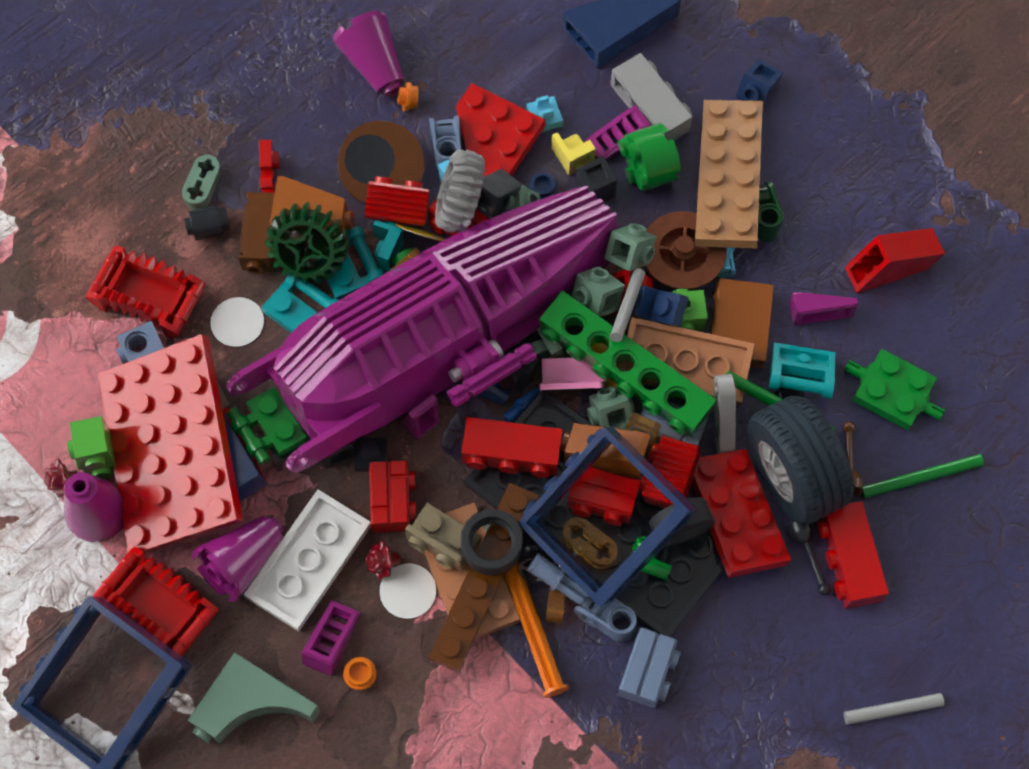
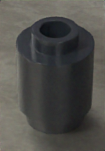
[184,205,230,241]

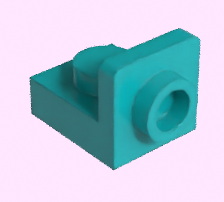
[372,220,404,272]

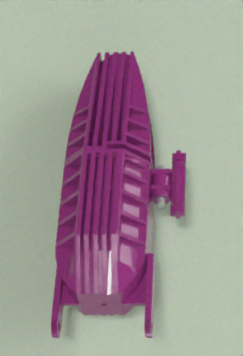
[226,185,617,473]

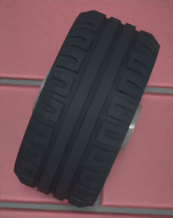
[747,396,854,524]

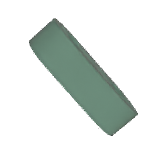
[182,155,222,210]

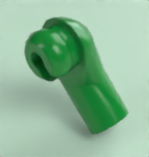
[632,536,672,580]

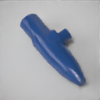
[503,387,540,422]

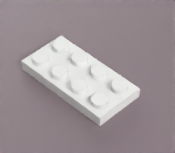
[244,489,371,632]

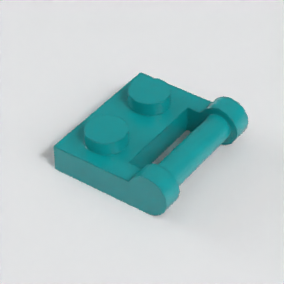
[316,226,384,300]
[261,273,339,333]
[768,342,836,399]

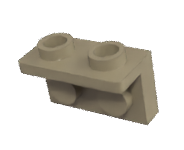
[405,503,482,571]

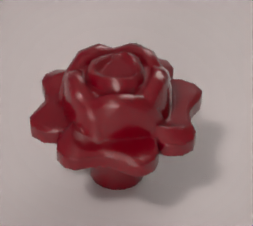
[44,459,78,498]
[366,541,401,580]

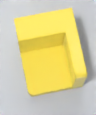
[551,133,596,176]

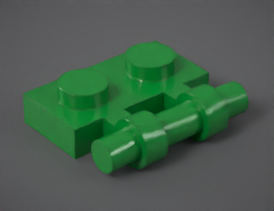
[227,387,307,466]

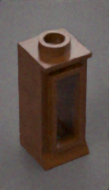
[238,192,275,274]

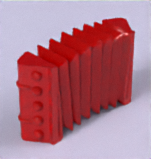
[85,246,206,339]
[92,546,219,656]

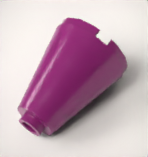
[333,10,404,96]
[64,472,124,542]
[192,516,283,602]

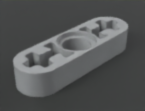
[714,374,736,454]

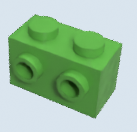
[67,416,116,480]

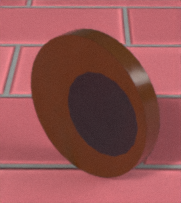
[338,120,425,205]

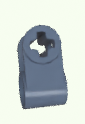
[429,115,461,169]
[573,596,636,642]

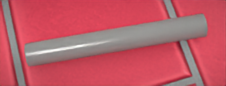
[610,268,645,342]
[844,693,944,725]

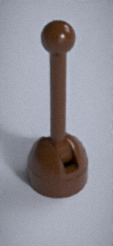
[843,421,863,496]

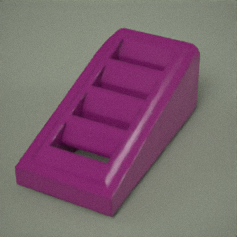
[585,105,651,162]
[789,292,858,326]
[402,395,439,440]
[301,600,361,676]

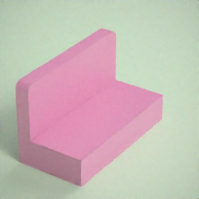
[540,358,606,390]

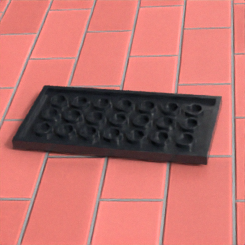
[464,390,725,637]

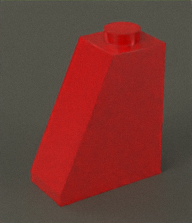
[844,228,945,293]

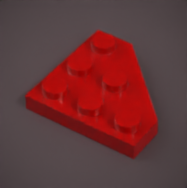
[456,83,546,176]

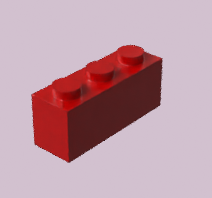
[461,417,562,478]
[817,501,889,609]

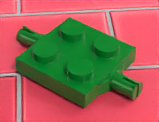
[844,348,945,431]

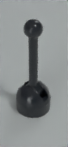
[786,522,831,596]

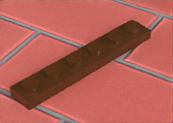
[428,483,539,673]

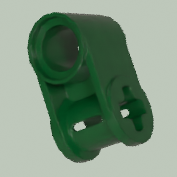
[757,181,784,242]

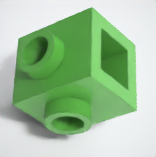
[671,289,708,331]

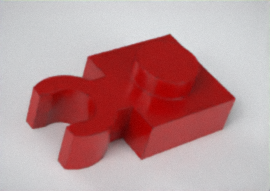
[259,140,280,193]

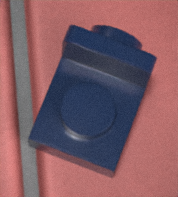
[736,59,784,106]
[634,285,688,327]

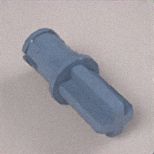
[527,553,588,604]

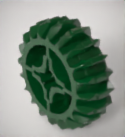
[265,202,349,285]

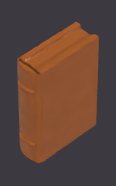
[710,278,774,369]

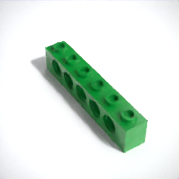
[539,290,716,438]

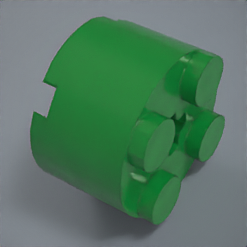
[618,123,681,191]

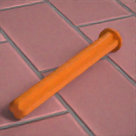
[504,561,569,698]

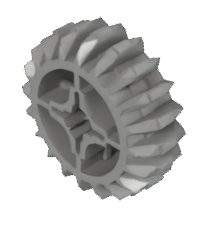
[435,149,485,233]

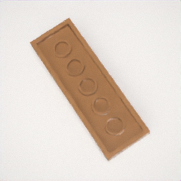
[695,100,763,249]

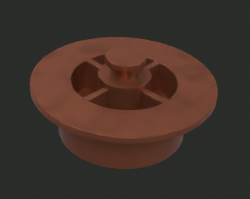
[645,211,727,290]

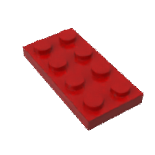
[691,449,791,578]

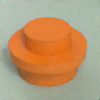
[397,82,418,112]
[343,657,377,691]

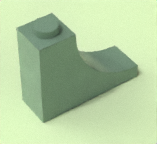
[188,652,320,744]

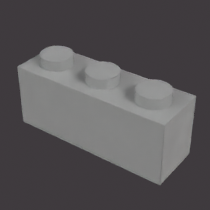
[611,53,692,141]

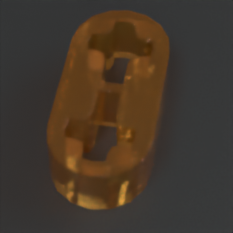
[563,517,618,569]
[546,561,565,623]

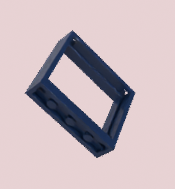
[518,427,698,607]
[11,595,193,769]

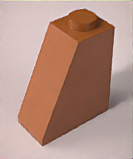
[270,176,354,242]
[560,423,650,480]

